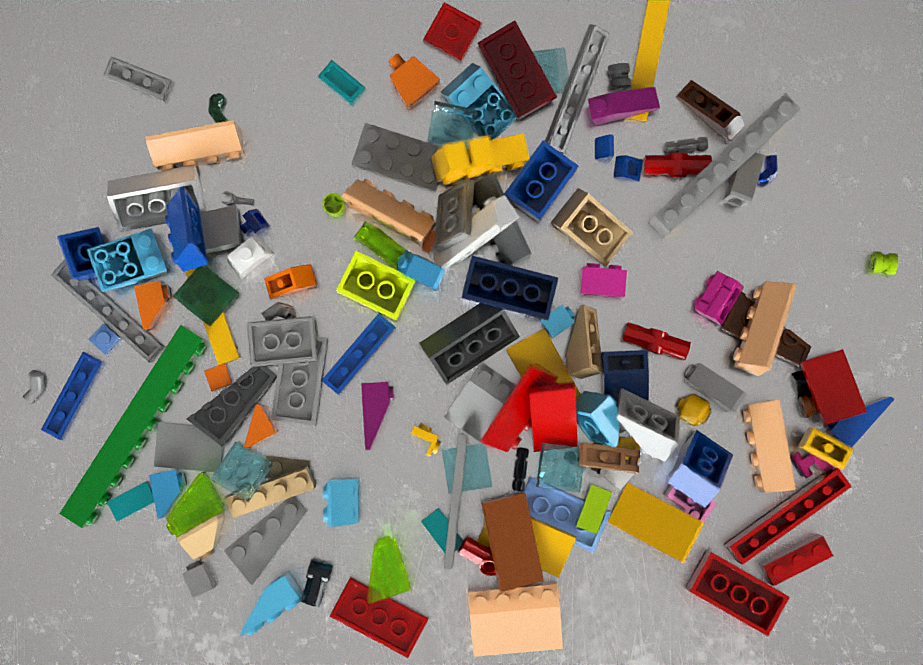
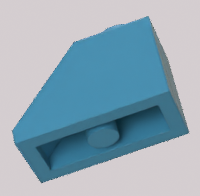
[396,249,445,290]
[149,469,186,519]

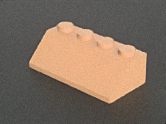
[145,120,244,171]
[733,281,797,376]
[743,400,796,493]

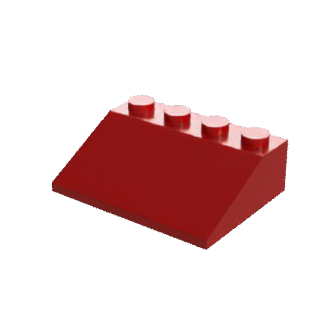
[480,362,559,452]

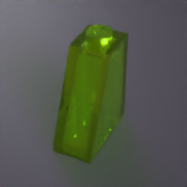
[352,221,405,271]
[166,471,227,538]
[367,536,412,604]

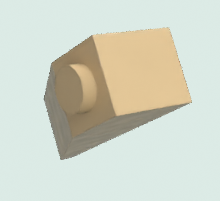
[566,304,603,379]

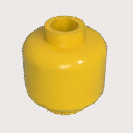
[677,394,712,426]

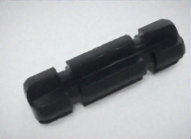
[512,447,529,491]

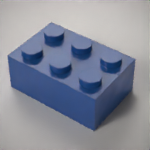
[667,429,733,507]

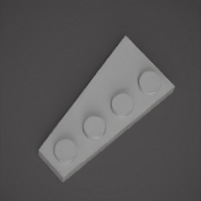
[224,496,307,585]

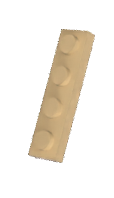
[224,466,316,518]

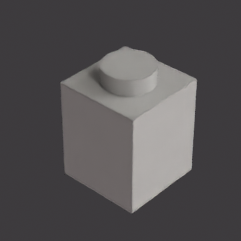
[182,561,216,598]

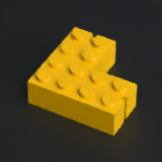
[431,133,530,185]

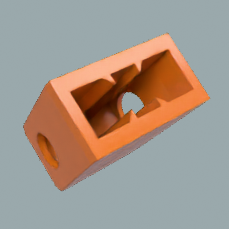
[388,53,440,109]

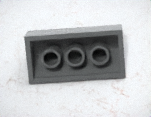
[473,172,532,266]
[419,303,520,385]

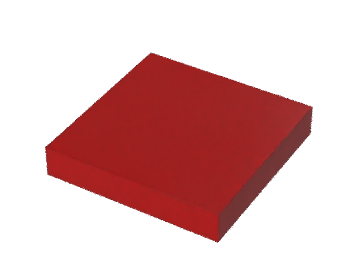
[423,2,482,62]

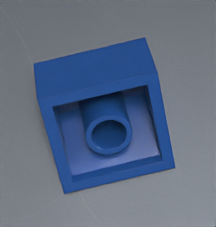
[57,227,105,281]

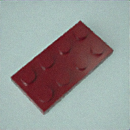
[477,20,557,119]

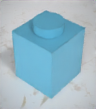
[540,305,575,339]

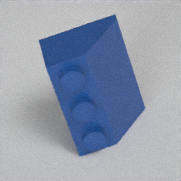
[504,140,579,223]
[165,187,208,272]

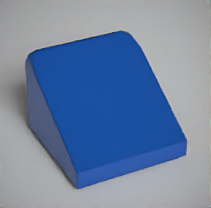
[595,134,614,160]
[613,155,643,181]

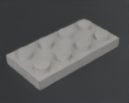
[352,123,441,192]
[271,336,328,426]

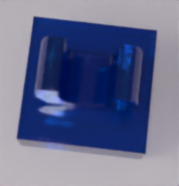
[240,209,270,234]

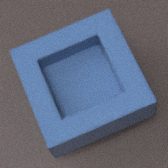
[88,323,121,355]

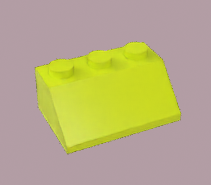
[336,251,416,322]

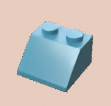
[576,391,620,447]

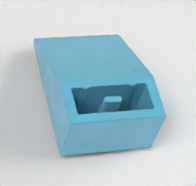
[440,63,517,140]
[87,228,167,292]
[323,477,360,527]
[240,571,303,636]

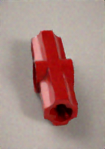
[644,153,712,177]
[621,322,691,360]
[457,536,496,576]

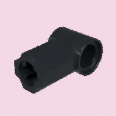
[301,559,333,607]

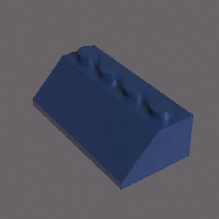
[461,255,558,320]

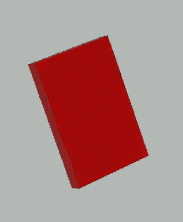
[800,349,867,426]

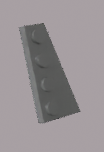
[186,366,277,446]

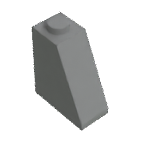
[723,150,765,208]
[684,363,748,412]

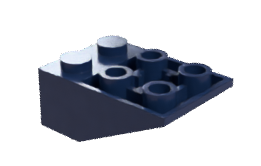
[601,350,649,407]

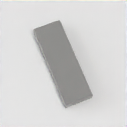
[103,56,173,102]

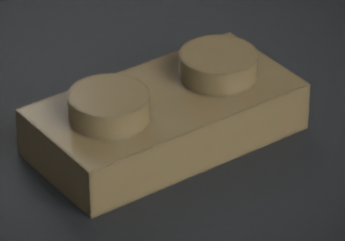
[263,455,311,479]

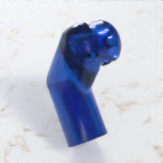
[757,155,778,185]

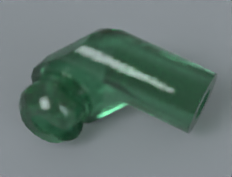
[208,93,228,123]

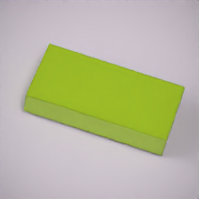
[576,484,612,534]

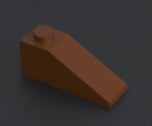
[677,80,745,141]

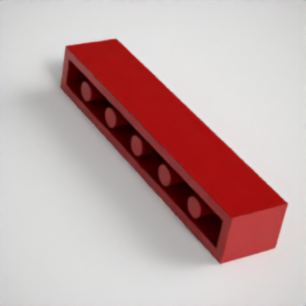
[725,467,852,565]

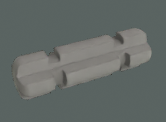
[665,137,708,155]

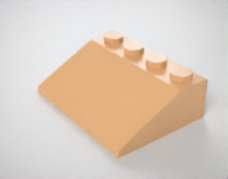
[342,179,436,246]
[468,581,563,657]

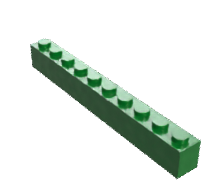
[59,325,206,528]

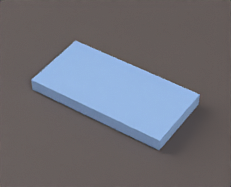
[523,476,611,553]

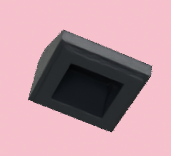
[792,371,812,400]

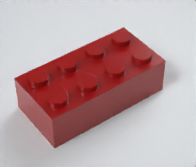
[686,550,790,636]

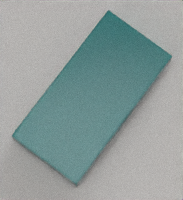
[318,60,366,105]
[107,481,154,521]
[421,508,463,553]

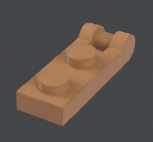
[579,443,640,474]

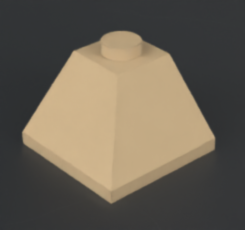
[176,513,225,560]

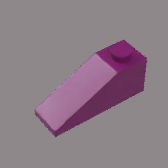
[588,87,661,126]
[361,382,394,450]

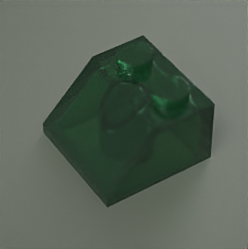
[173,265,239,326]

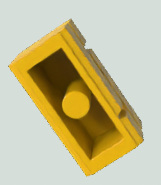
[798,427,854,469]

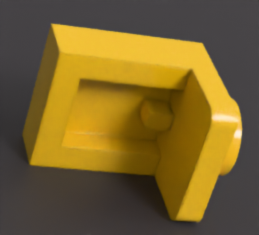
[411,423,441,457]

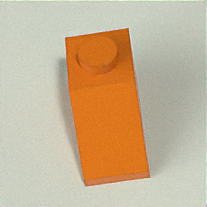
[264,264,317,299]
[134,280,171,330]

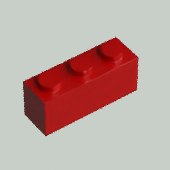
[758,534,834,586]

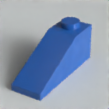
[825,396,895,448]

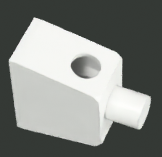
[227,236,274,280]

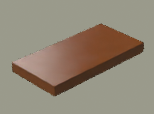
[481,493,544,592]

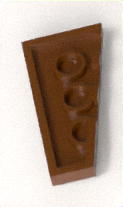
[721,292,811,368]

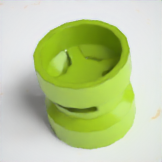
[322,193,346,217]
[870,251,898,275]

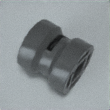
[608,63,631,90]

